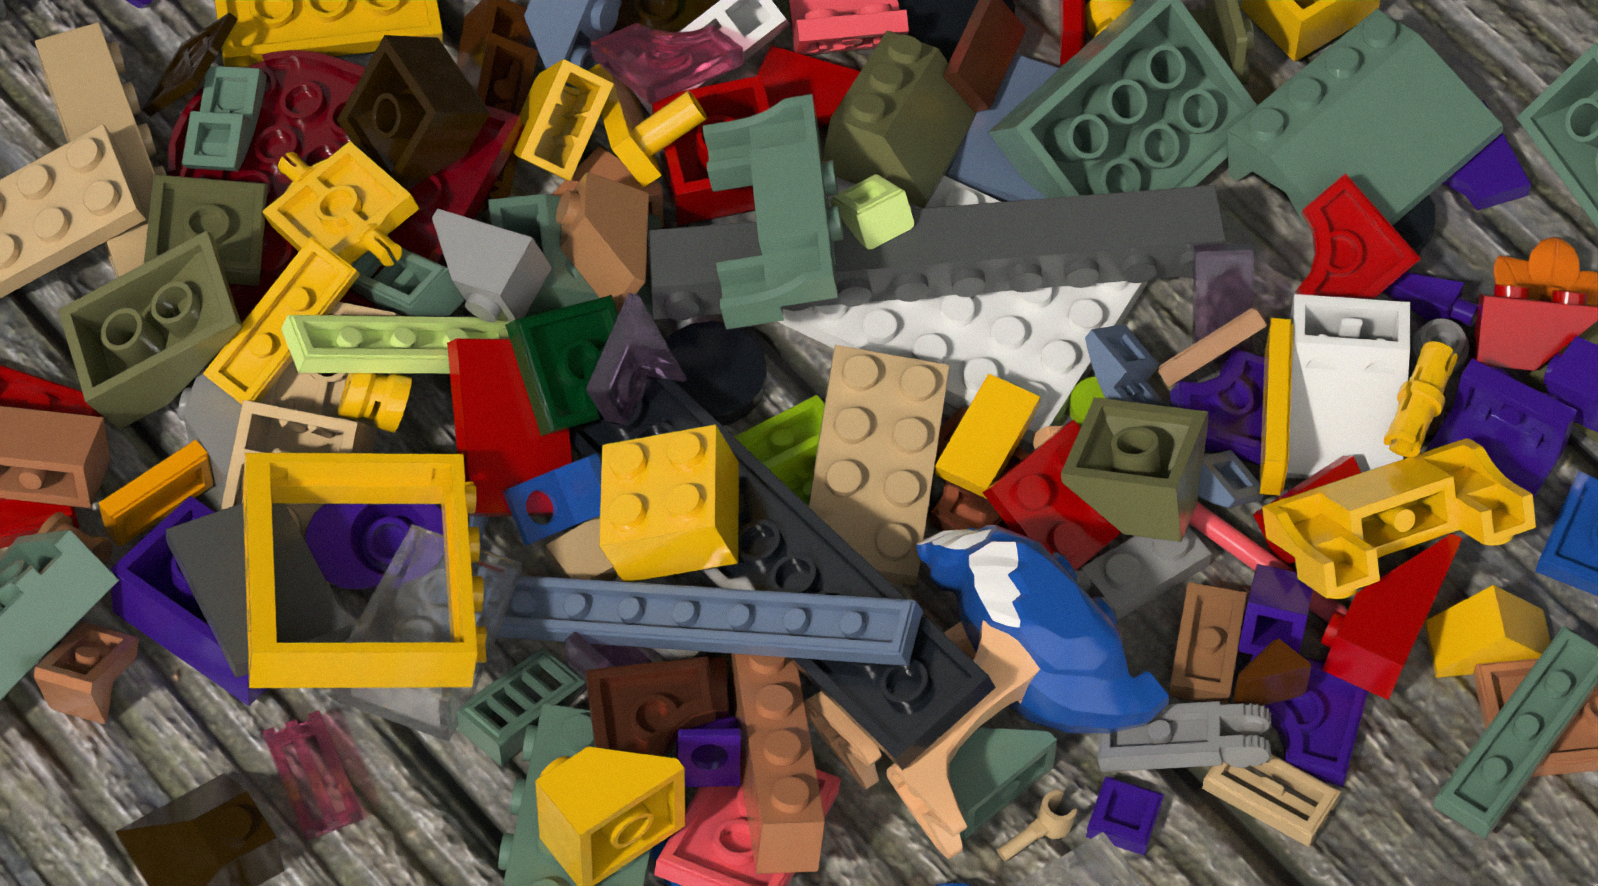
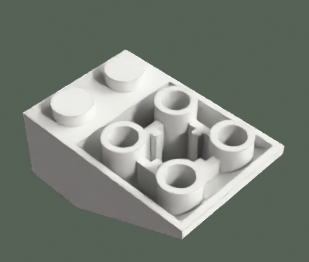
[1286,294,1410,479]

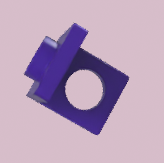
[676,717,741,787]

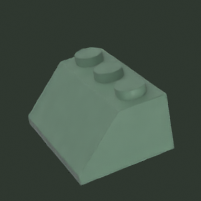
[1516,42,1598,229]

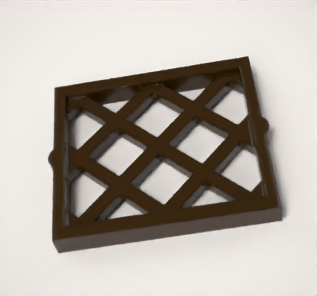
[142,12,238,117]

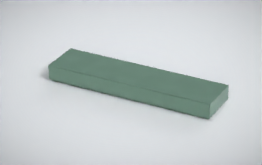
[1433,625,1598,840]

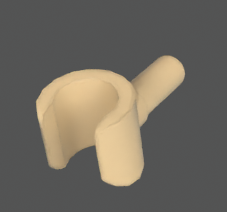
[997,790,1078,862]

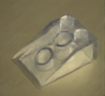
[338,524,522,742]

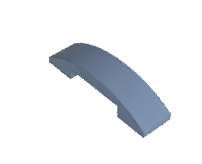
[1085,324,1265,508]

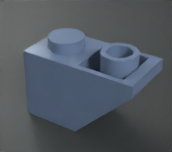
[524,0,622,89]

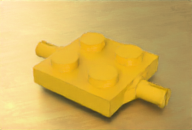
[262,141,419,266]

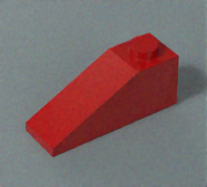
[1321,533,1462,700]

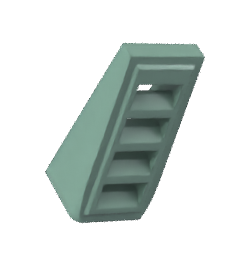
[350,248,464,317]
[456,647,586,767]

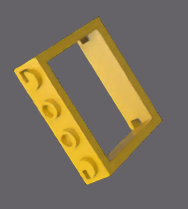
[243,453,487,688]

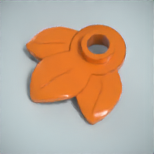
[1493,237,1598,306]

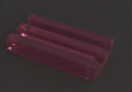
[262,710,363,841]

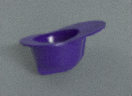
[305,504,445,589]

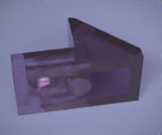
[586,293,687,425]

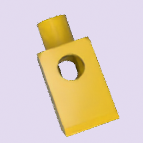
[512,59,614,181]

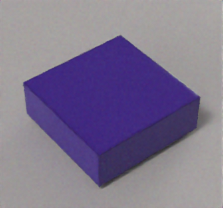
[1086,776,1164,856]

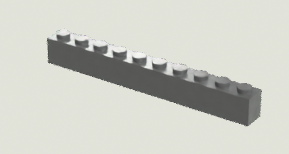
[647,185,1226,320]

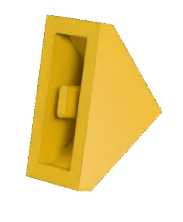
[1424,585,1551,678]

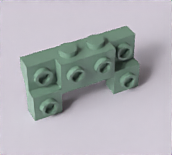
[703,94,844,330]

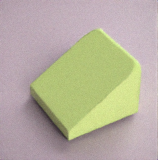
[830,174,914,250]

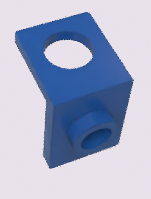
[503,453,602,545]

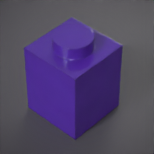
[1544,336,1598,432]
[1238,564,1313,656]

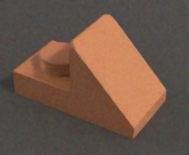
[34,622,139,724]

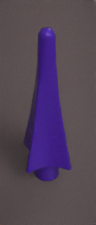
[1383,272,1478,327]

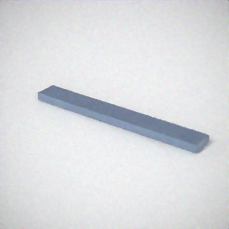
[475,573,923,666]

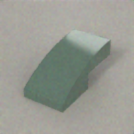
[182,66,267,171]

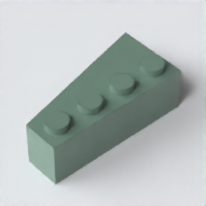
[0,530,119,702]

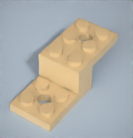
[221,302,401,586]

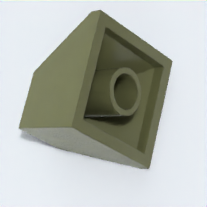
[1061,397,1209,542]

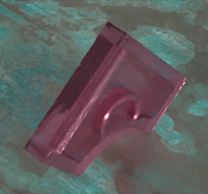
[590,23,745,104]

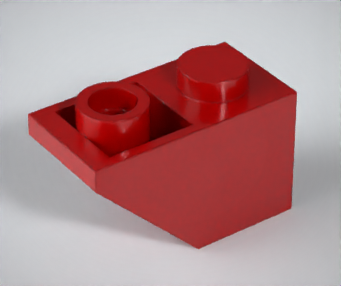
[1472,284,1598,371]

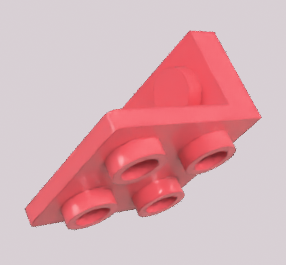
[788,0,909,55]

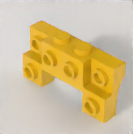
[1262,438,1536,599]

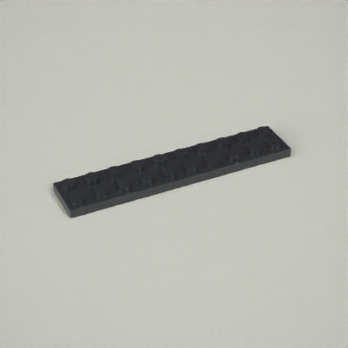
[569,341,996,771]

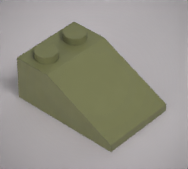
[58,230,242,430]

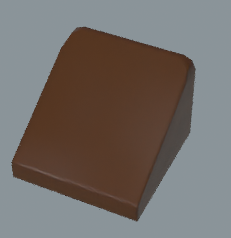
[1233,638,1312,706]

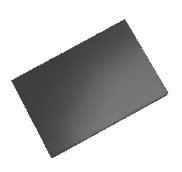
[166,503,350,678]

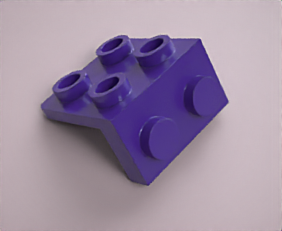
[1425,358,1577,501]

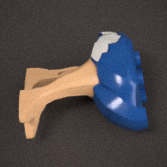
[805,525,1169,859]

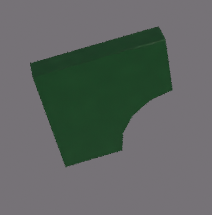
[505,295,629,436]

